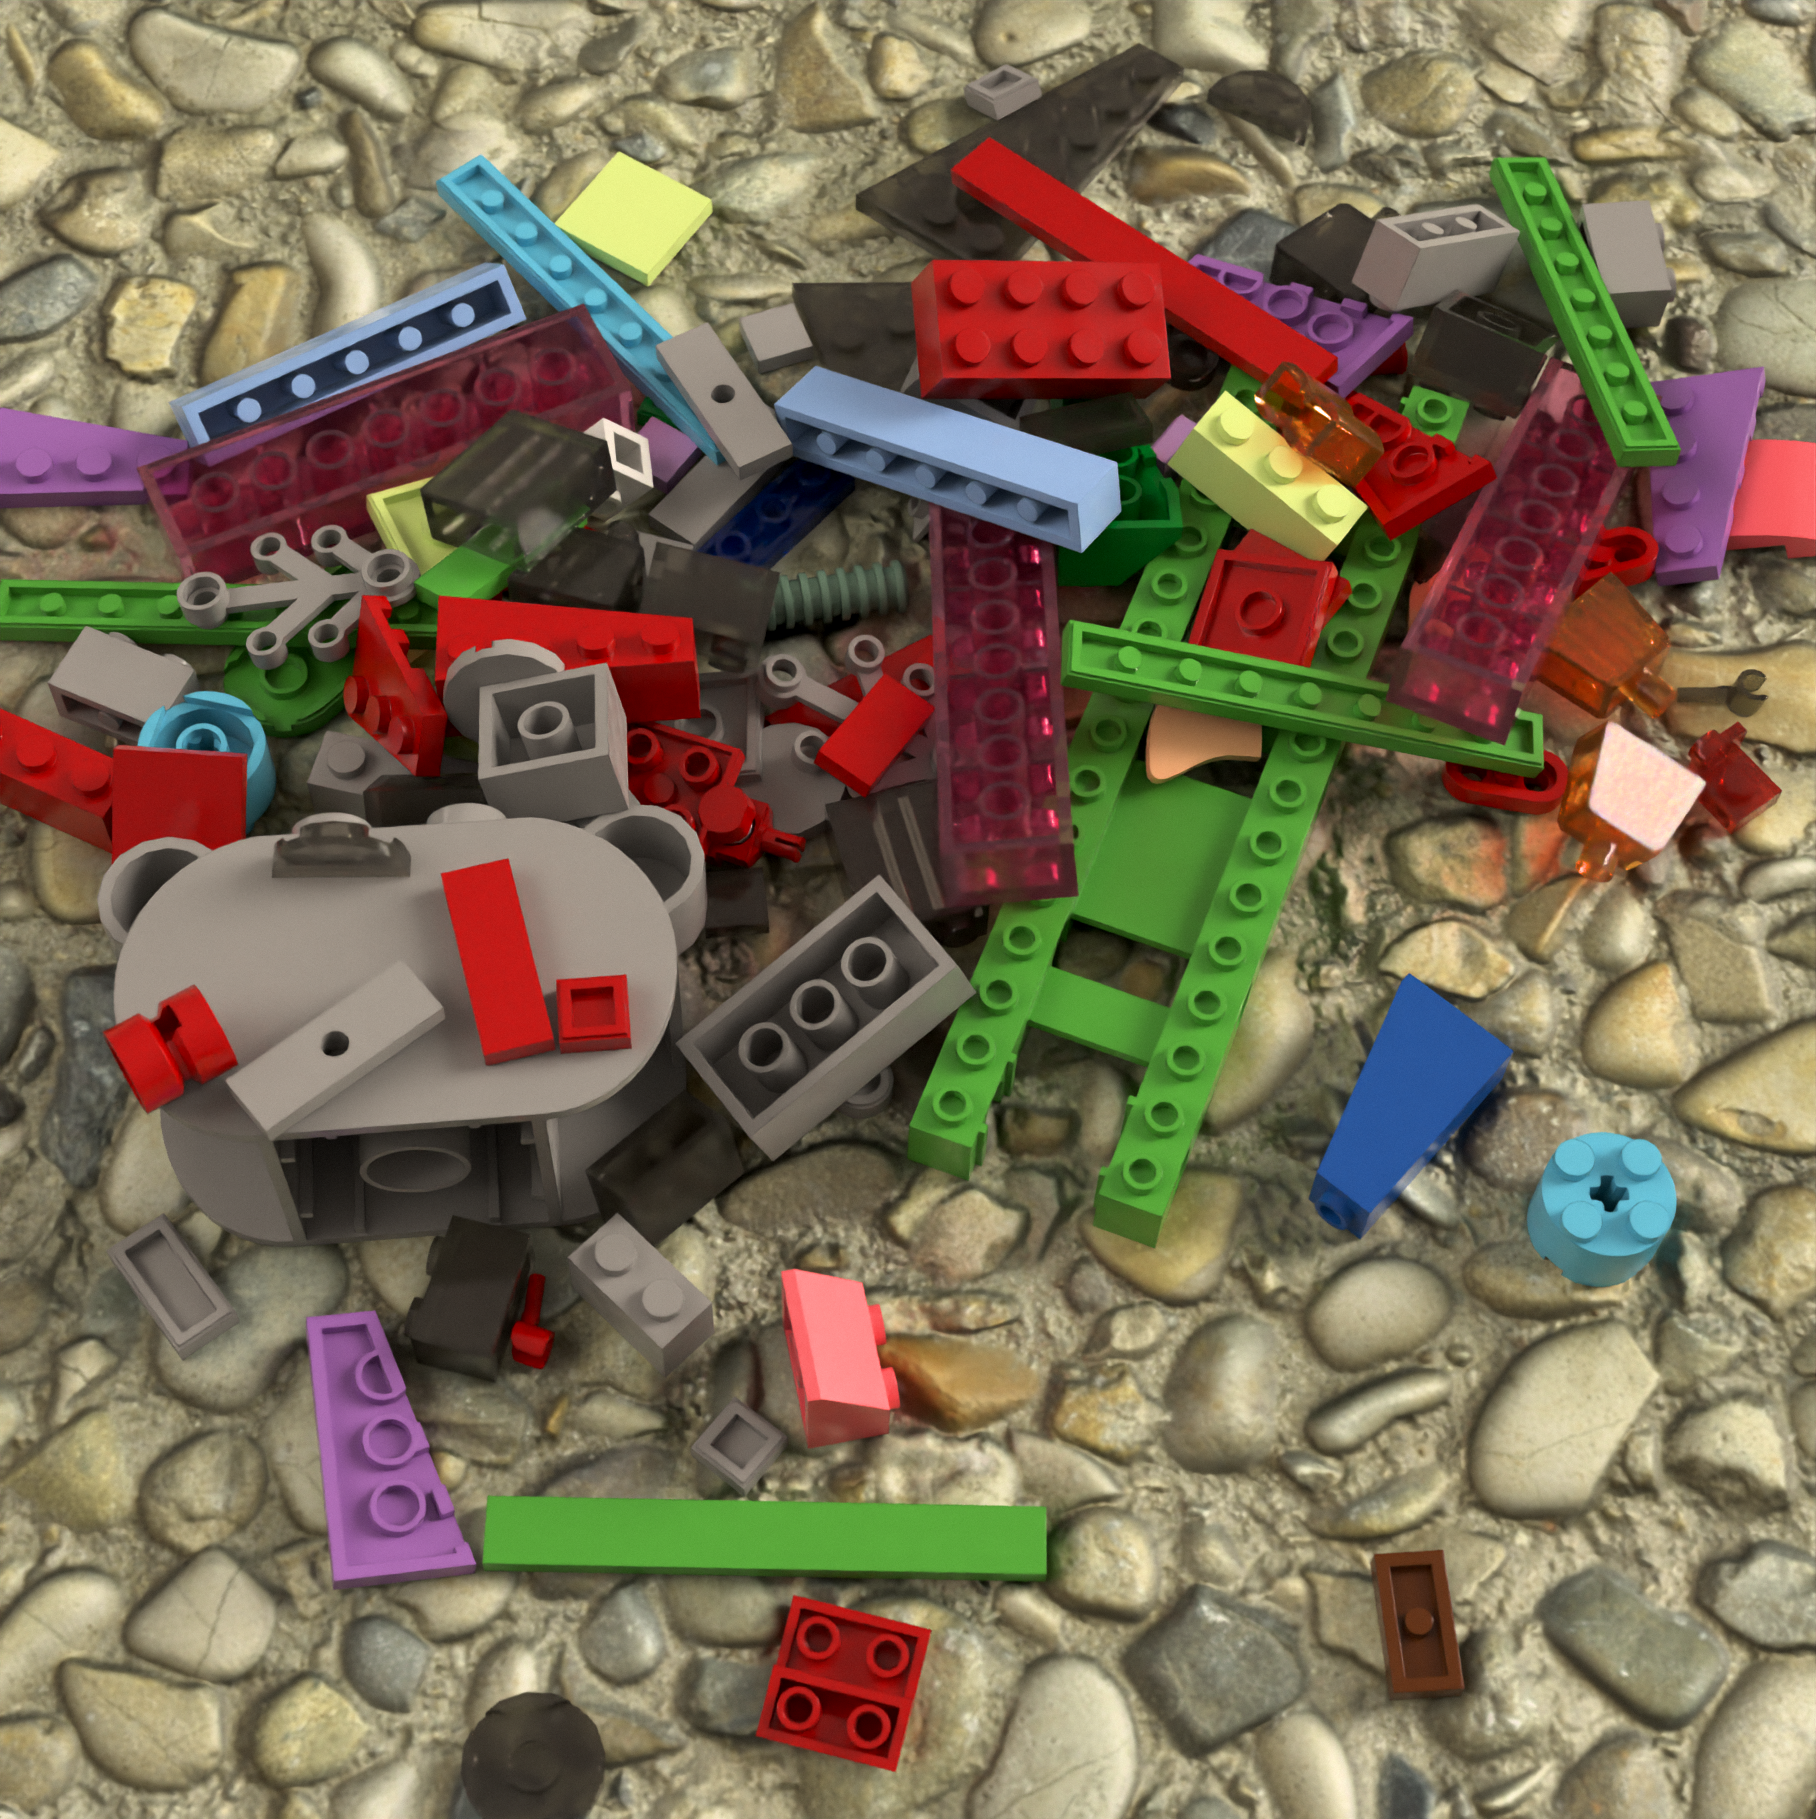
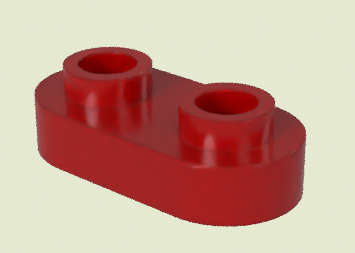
[1540,527,1659,600]
[1441,750,1570,815]

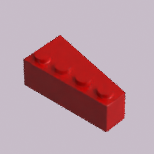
[435,595,701,737]

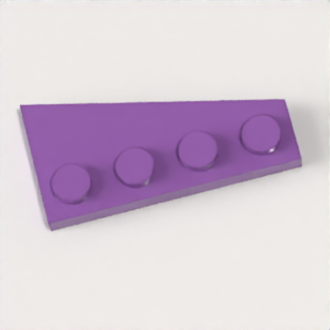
[1188,254,1413,403]
[1650,367,1766,587]
[0,407,192,508]
[306,1311,477,1590]

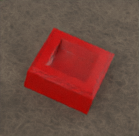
[556,974,632,1054]

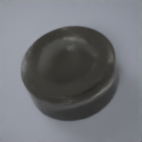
[1166,333,1219,391]

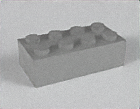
[675,874,977,1161]

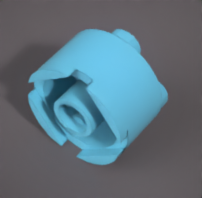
[137,691,277,835]
[1527,1132,1677,1287]

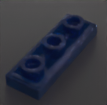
[691,458,855,590]

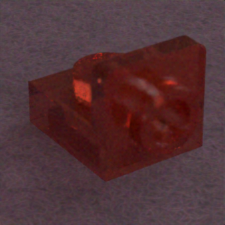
[1681,722,1782,835]

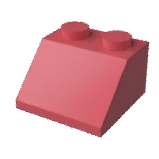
[781,1269,900,1449]

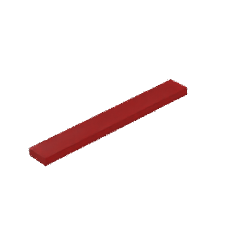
[951,137,1338,407]

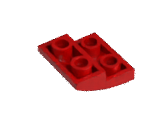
[755,1595,932,1772]

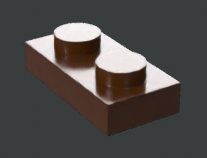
[1370,1550,1465,1701]

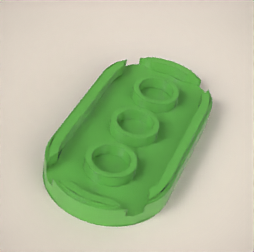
[223,549,384,738]

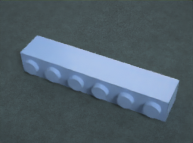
[169,262,526,462]
[774,366,1121,553]

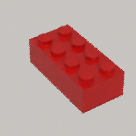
[911,260,1171,399]

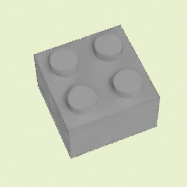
[478,663,629,822]

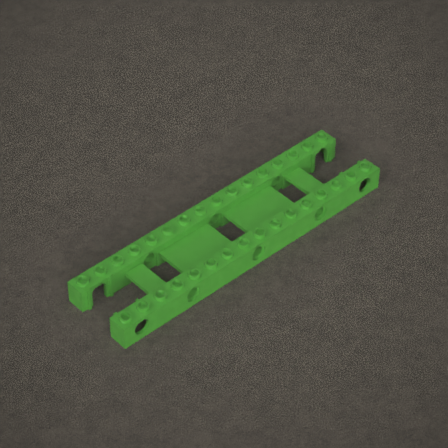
[907,364,1470,1248]

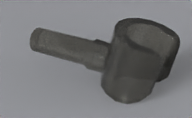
[1676,669,1768,717]

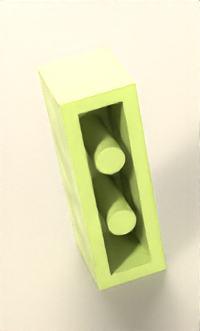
[1167,390,1369,561]

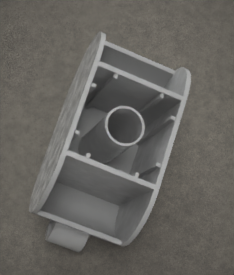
[97,803,707,1247]

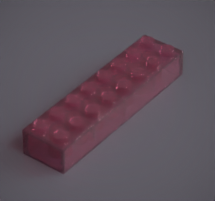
[137,303,635,584]
[1385,357,1663,746]
[928,502,1079,907]

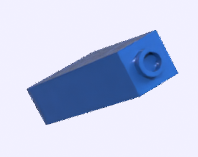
[1308,973,1514,1240]

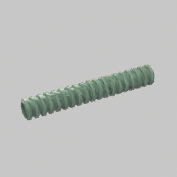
[571,559,909,642]

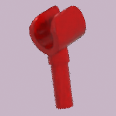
[511,1273,555,1370]

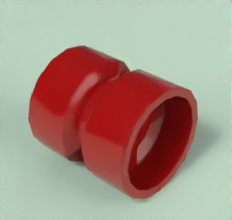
[103,984,238,1114]

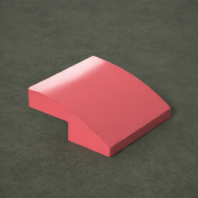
[1726,439,1816,559]

